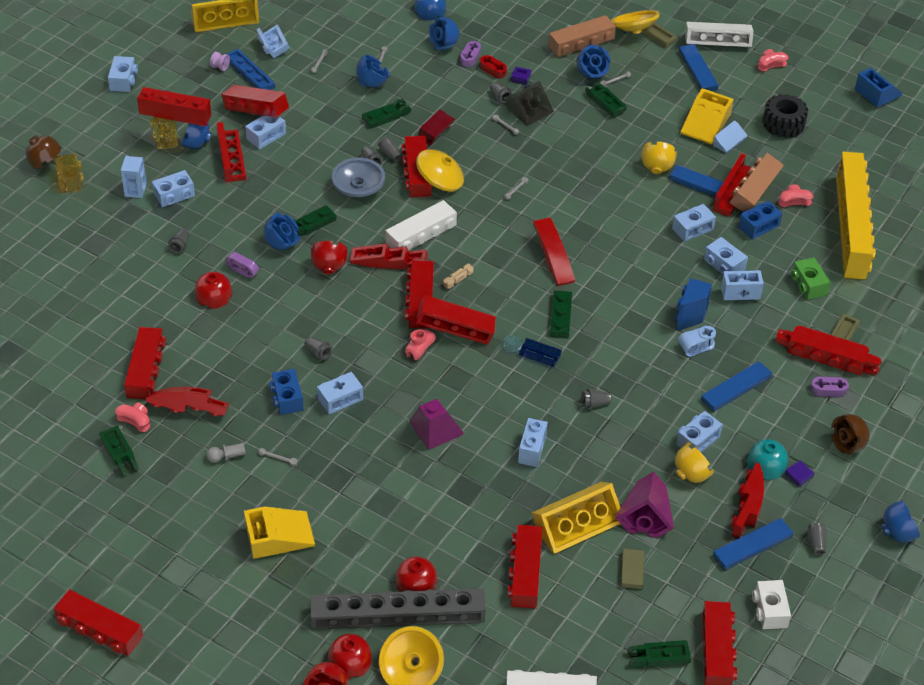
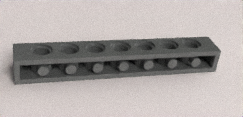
[311,588,486,629]

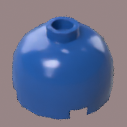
[414,0,446,20]
[429,17,460,50]
[577,45,611,79]
[356,55,390,87]
[181,123,212,149]
[263,212,300,250]
[881,500,920,542]

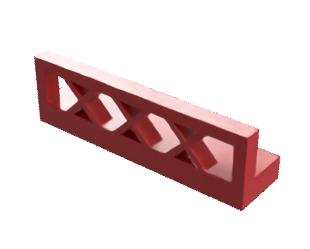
[216,122,247,182]
[713,153,751,217]

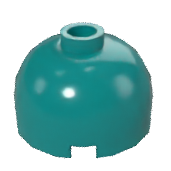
[747,439,788,480]

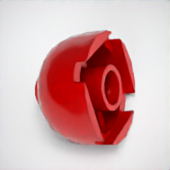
[310,241,348,274]
[194,271,233,309]
[396,556,438,592]
[328,634,372,679]
[303,662,349,685]

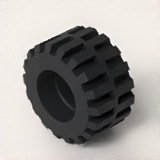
[763,94,808,138]

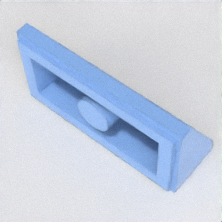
[713,120,747,154]

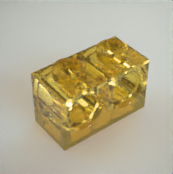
[150,117,178,149]
[55,153,84,193]

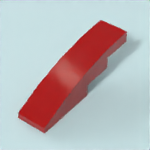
[533,217,575,286]
[350,243,428,269]

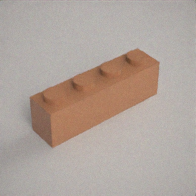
[548,15,616,57]
[730,153,784,212]

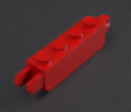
[775,325,882,375]

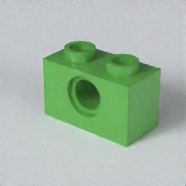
[791,257,830,300]

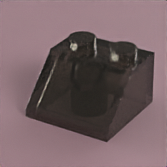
[504,81,554,126]

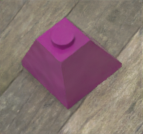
[409,399,464,450]
[615,472,674,538]

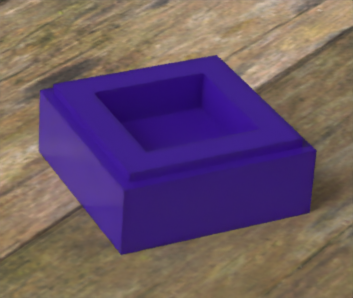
[511,67,532,85]
[785,460,814,487]

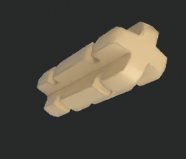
[443,264,474,289]

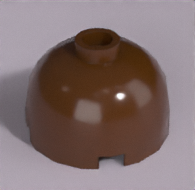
[25,135,62,169]
[831,414,870,455]

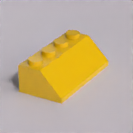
[191,0,259,32]
[531,482,620,554]

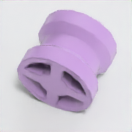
[210,51,230,71]

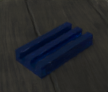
[519,338,562,367]

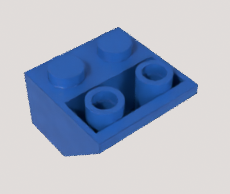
[855,68,903,107]
[674,278,712,331]

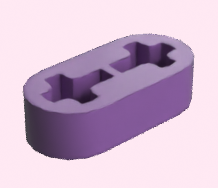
[460,41,481,67]
[225,252,259,278]
[811,377,849,397]

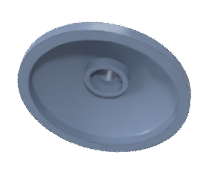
[332,158,385,197]

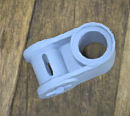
[678,326,716,357]

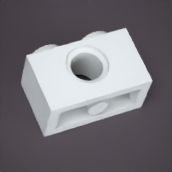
[752,580,791,629]

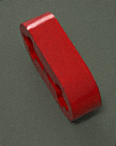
[480,55,507,78]

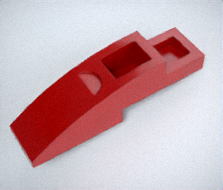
[146,387,230,416]
[731,463,764,539]

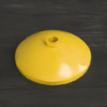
[611,10,660,34]
[416,149,464,192]
[379,626,444,685]

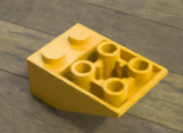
[680,88,734,144]
[244,507,315,559]

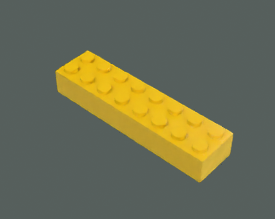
[836,152,876,279]

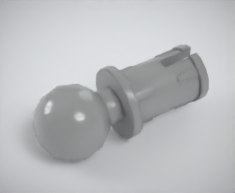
[206,443,246,463]

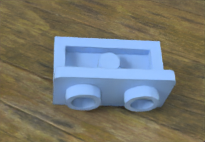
[257,25,290,58]

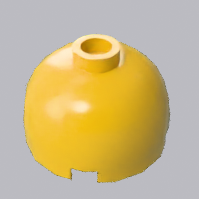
[641,142,677,174]
[675,442,714,483]

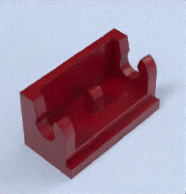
[418,109,455,146]

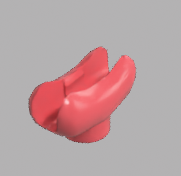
[758,49,789,72]
[778,185,813,207]
[405,329,436,360]
[115,402,150,432]

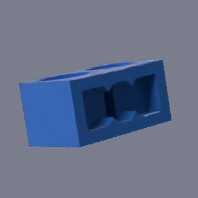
[739,201,782,240]
[269,369,304,415]

